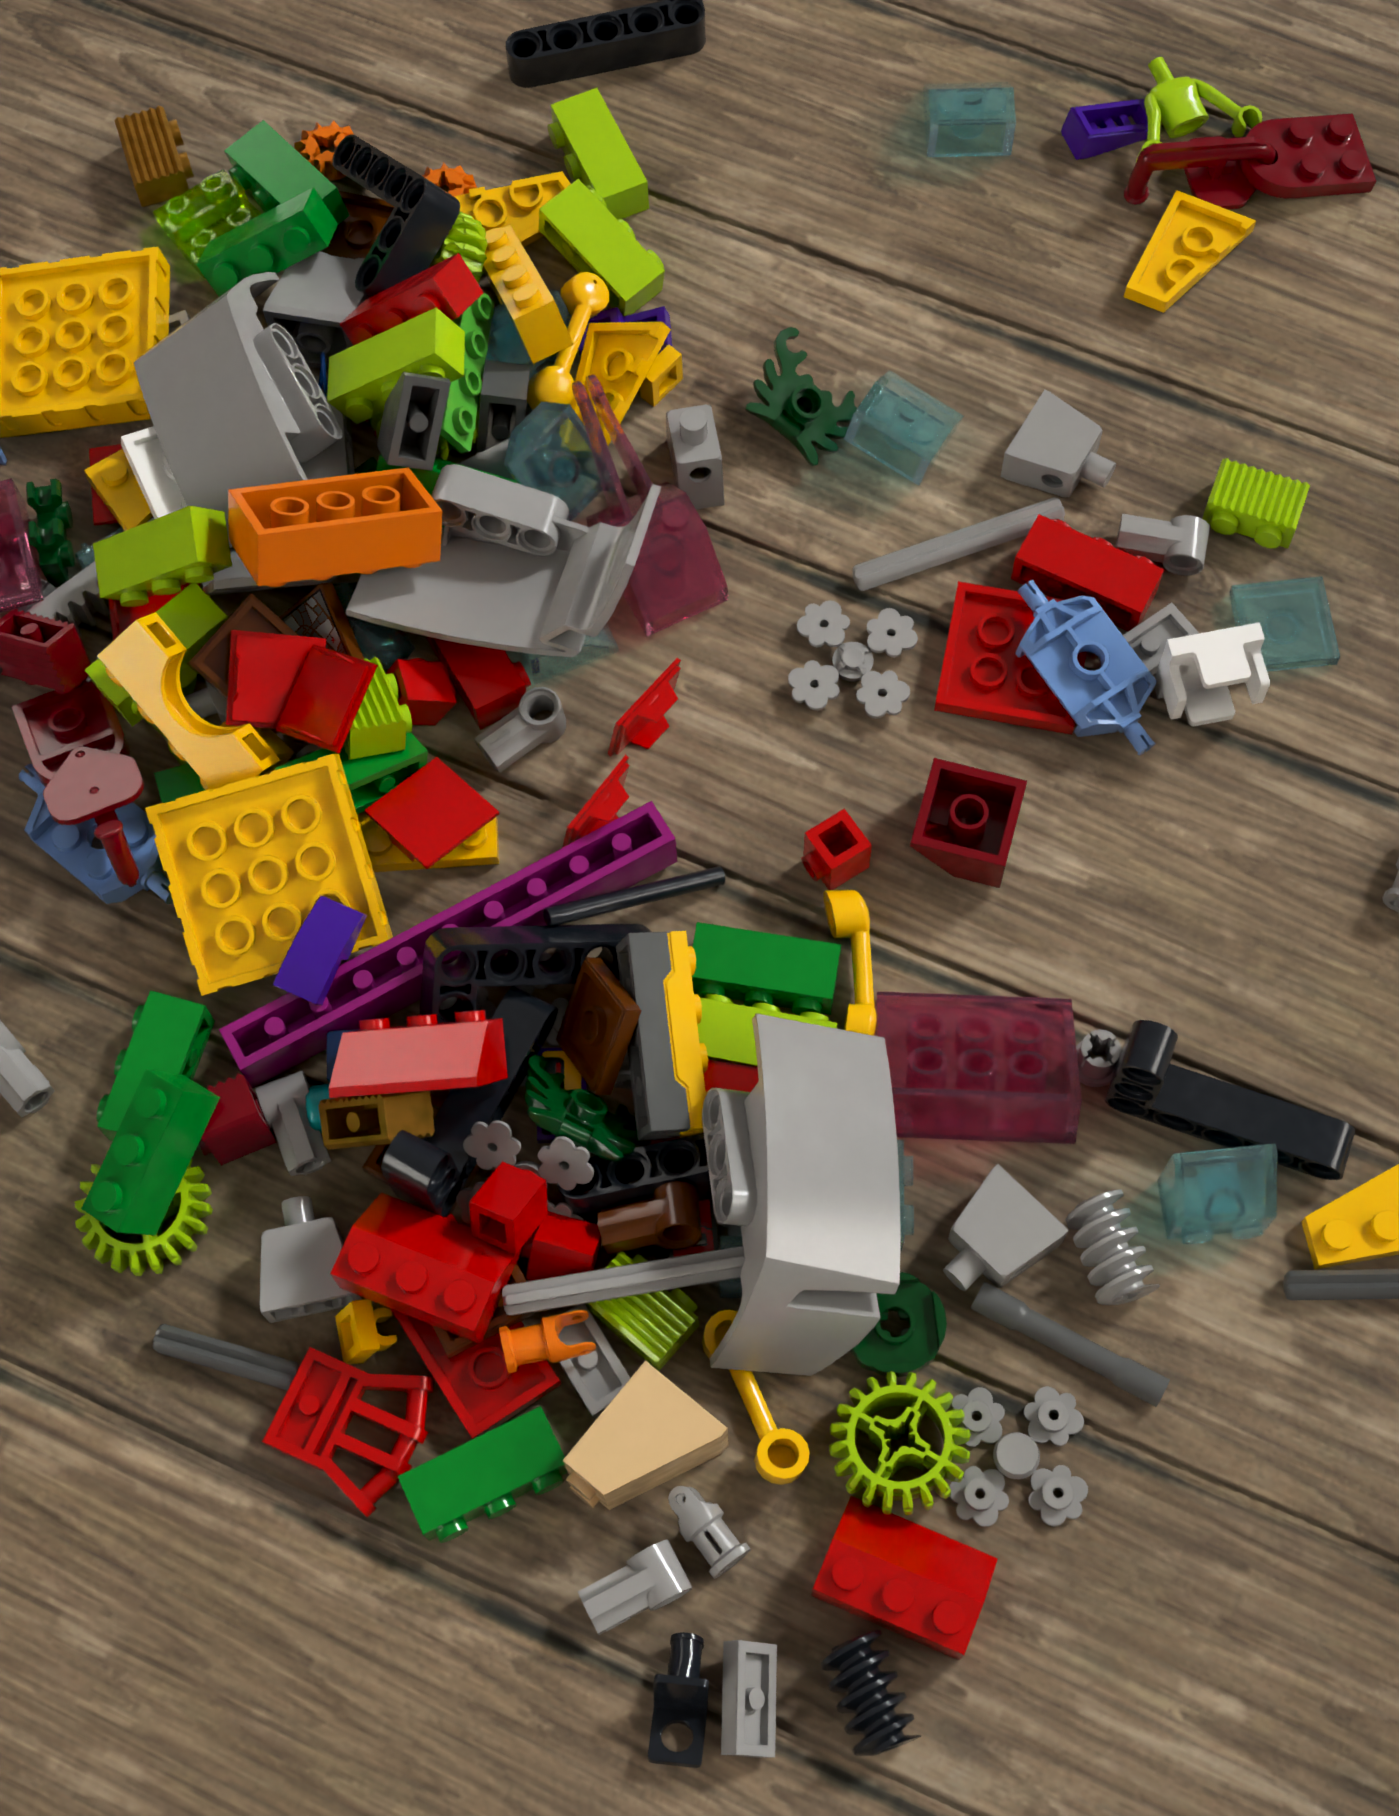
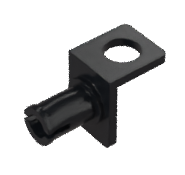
[648,1632,709,1768]

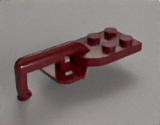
[1124,113,1377,210]
[11,677,144,887]

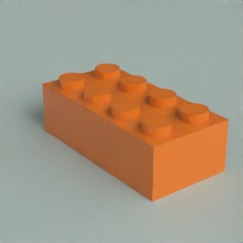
[228,467,443,587]

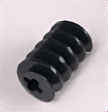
[821,1630,921,1756]

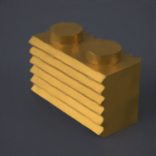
[114,105,194,207]
[318,1091,435,1150]

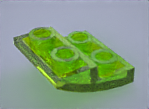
[153,169,261,279]

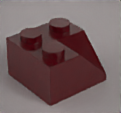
[910,758,1027,888]

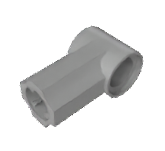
[1115,514,1210,576]
[474,687,566,773]
[0,1020,55,1118]
[256,1070,331,1176]
[578,1539,693,1635]

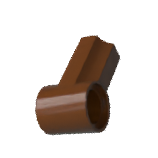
[598,1181,702,1255]

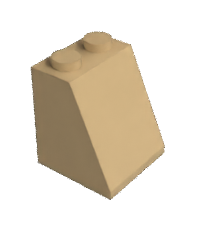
[563,1360,729,1510]

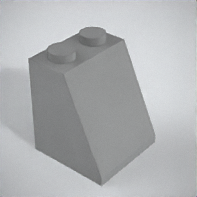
[263,251,369,370]

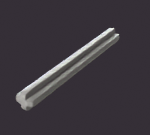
[852,497,1065,591]
[502,1246,745,1316]

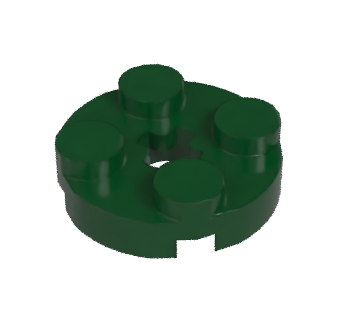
[850,1272,947,1377]

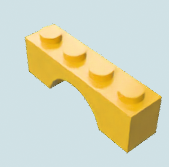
[483,225,574,364]
[97,612,280,790]

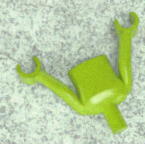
[1136,57,1262,162]

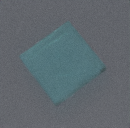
[1229,576,1340,672]

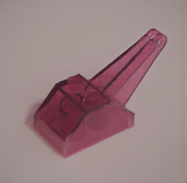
[572,374,728,637]

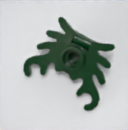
[745,327,879,466]
[524,1055,640,1161]

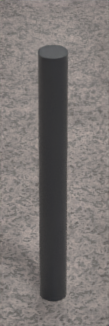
[543,866,726,927]

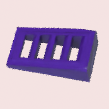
[1061,99,1148,160]

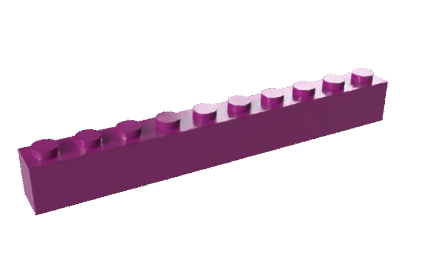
[219,801,678,1089]

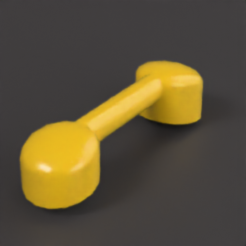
[527,272,610,416]
[823,890,877,1036]
[702,1309,810,1485]

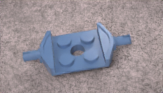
[1015,580,1157,756]
[19,764,173,905]

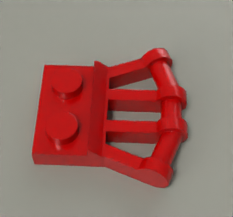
[262,1347,434,1518]

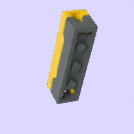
[616,931,708,1141]

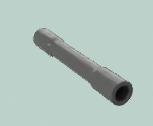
[971,1281,1170,1407]

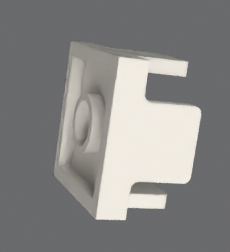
[1154,622,1270,726]

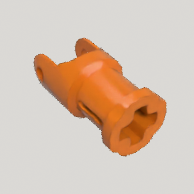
[499,1310,596,1374]

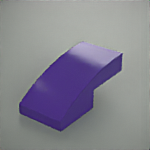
[273,896,367,1005]

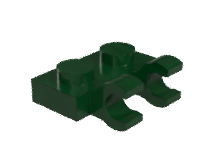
[26,478,75,587]

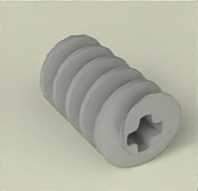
[1065,1189,1160,1305]

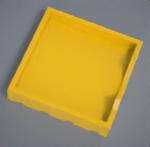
[0,246,170,438]
[145,754,393,996]

